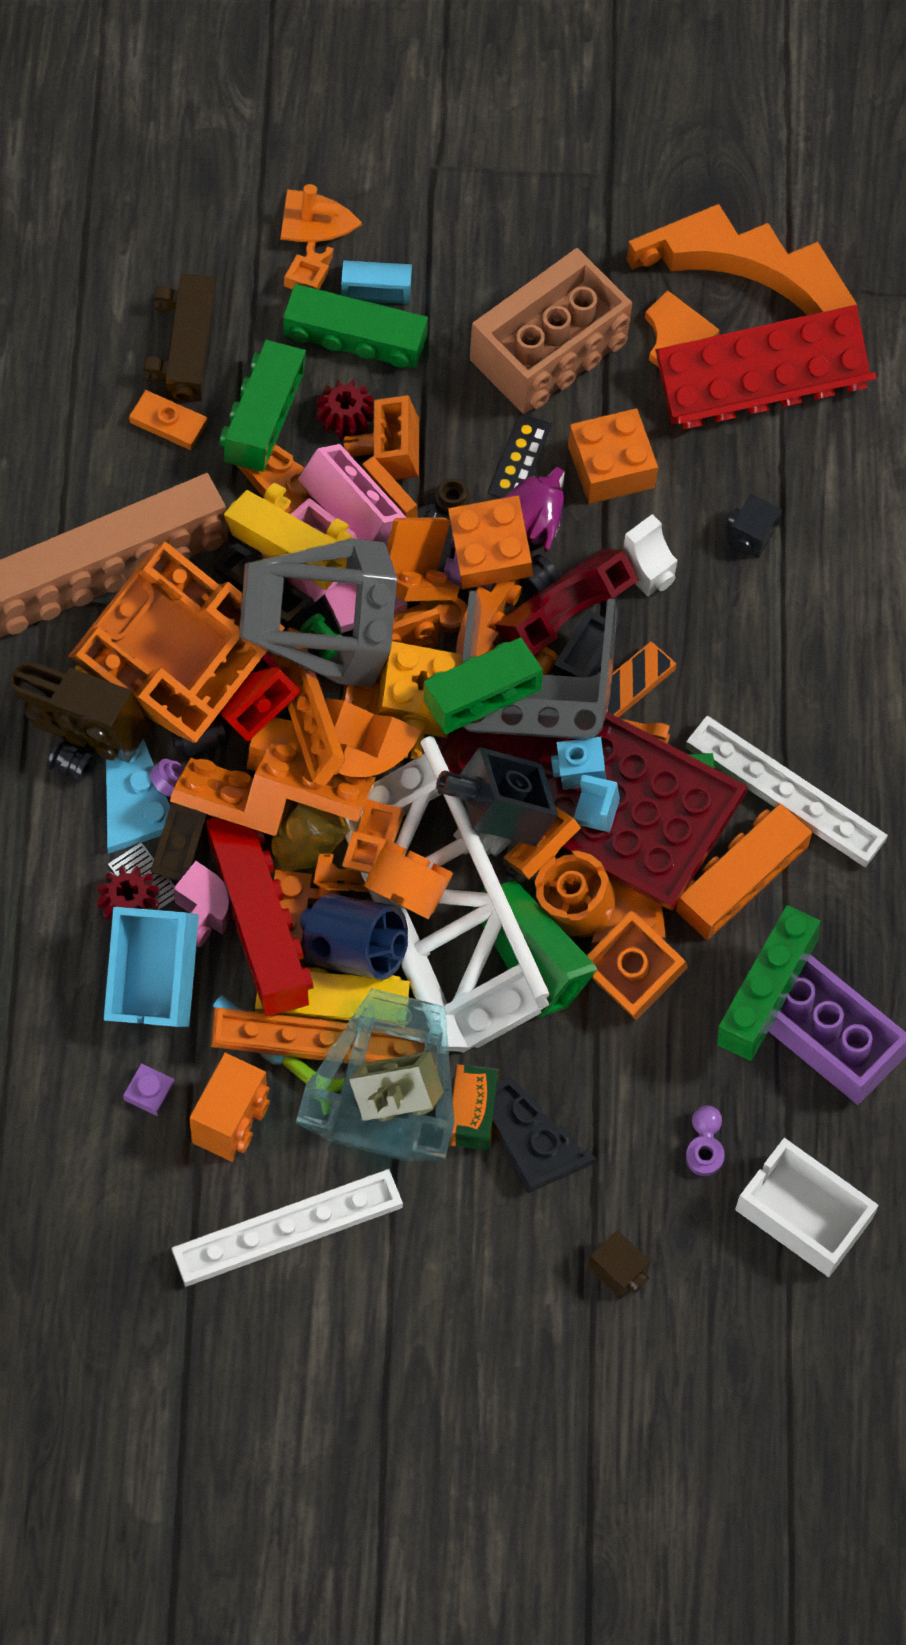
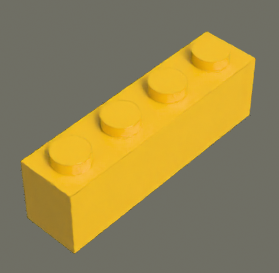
[255,968,410,1030]

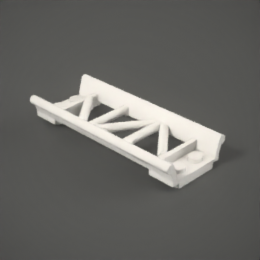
[336,736,550,1054]

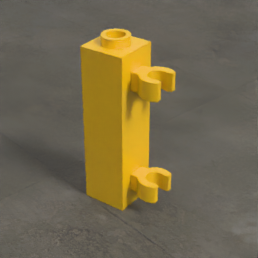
[224,483,353,590]

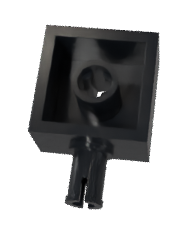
[436,747,558,846]

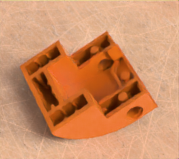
[68,541,285,743]

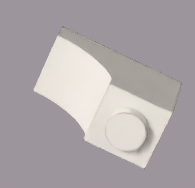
[623,514,678,597]

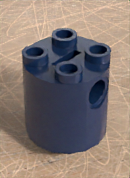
[300,894,408,980]

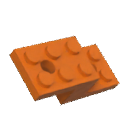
[170,743,375,836]

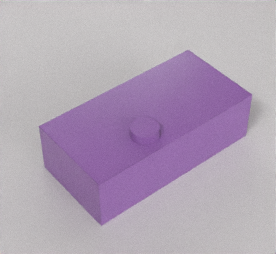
[768,955,906,1105]

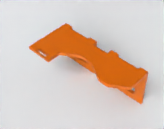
[313,853,369,892]

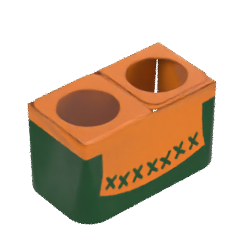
[448,1064,499,1150]

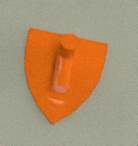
[280,184,362,242]

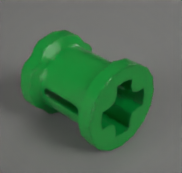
[299,614,343,660]

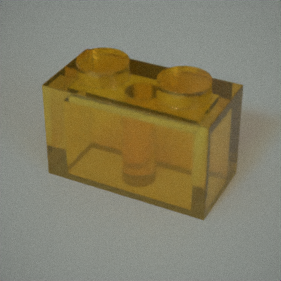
[270,803,350,872]

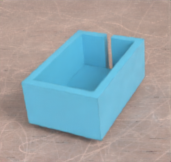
[104,907,199,1027]

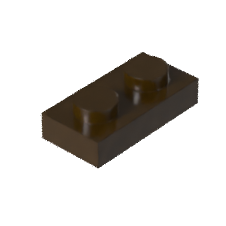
[150,802,207,881]

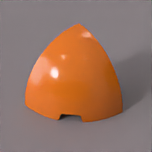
[326,698,422,777]

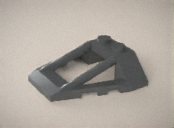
[239,538,397,687]

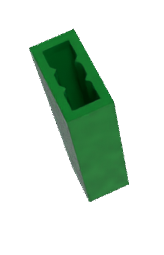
[472,880,598,1018]

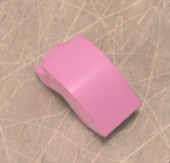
[174,861,230,947]

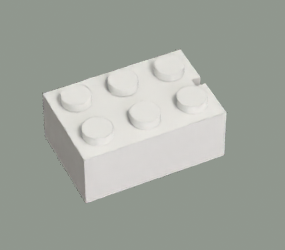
[735,1138,879,1277]

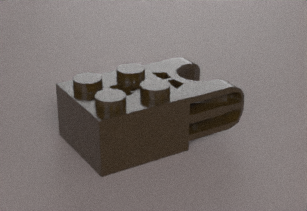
[10,662,150,763]

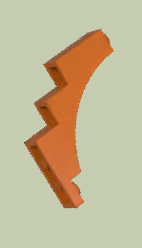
[626,204,857,315]

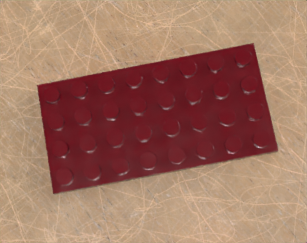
[437,712,748,911]

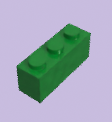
[424,637,543,734]

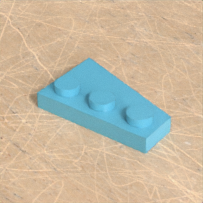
[106,739,170,854]

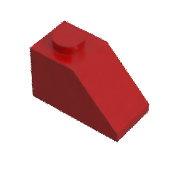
[220,666,301,742]

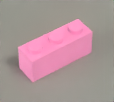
[298,444,406,547]

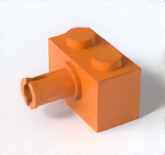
[344,395,419,480]

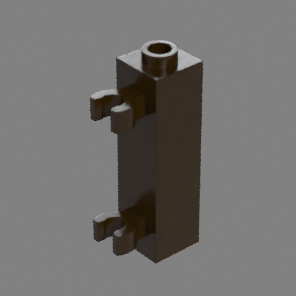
[143,273,216,402]

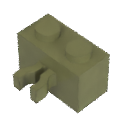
[349,1051,444,1122]

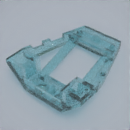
[296,988,455,1161]

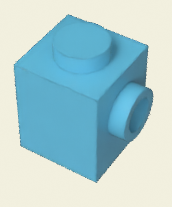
[551,737,606,790]

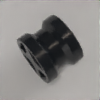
[520,554,560,597]

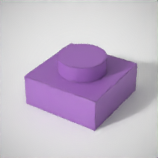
[123,1063,175,1116]

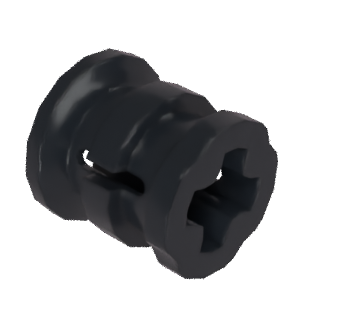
[47,736,95,783]

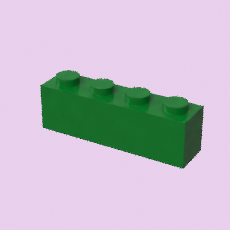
[283,284,428,369]
[219,340,306,472]
[717,905,821,1061]

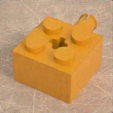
[376,641,463,759]

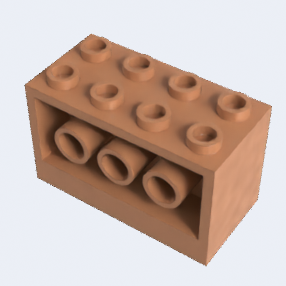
[470,248,632,414]

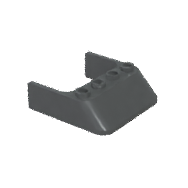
[462,591,618,739]

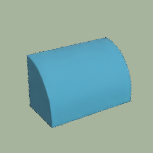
[341,260,412,305]

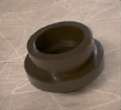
[435,478,470,513]

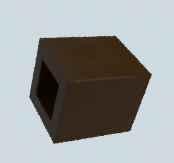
[588,1230,651,1299]

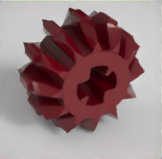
[317,379,374,439]
[96,865,159,921]

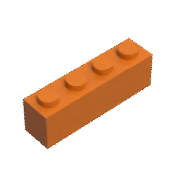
[676,803,812,941]

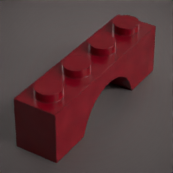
[495,548,639,656]

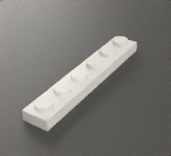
[685,716,888,868]
[172,1169,403,1287]

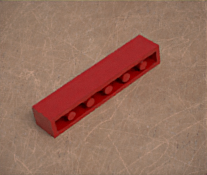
[206,817,314,1017]

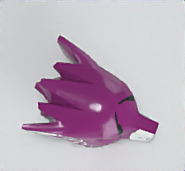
[500,467,565,553]

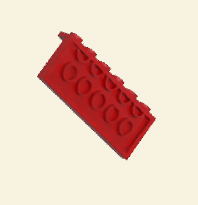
[655,304,877,429]

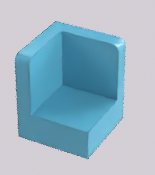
[574,775,620,832]

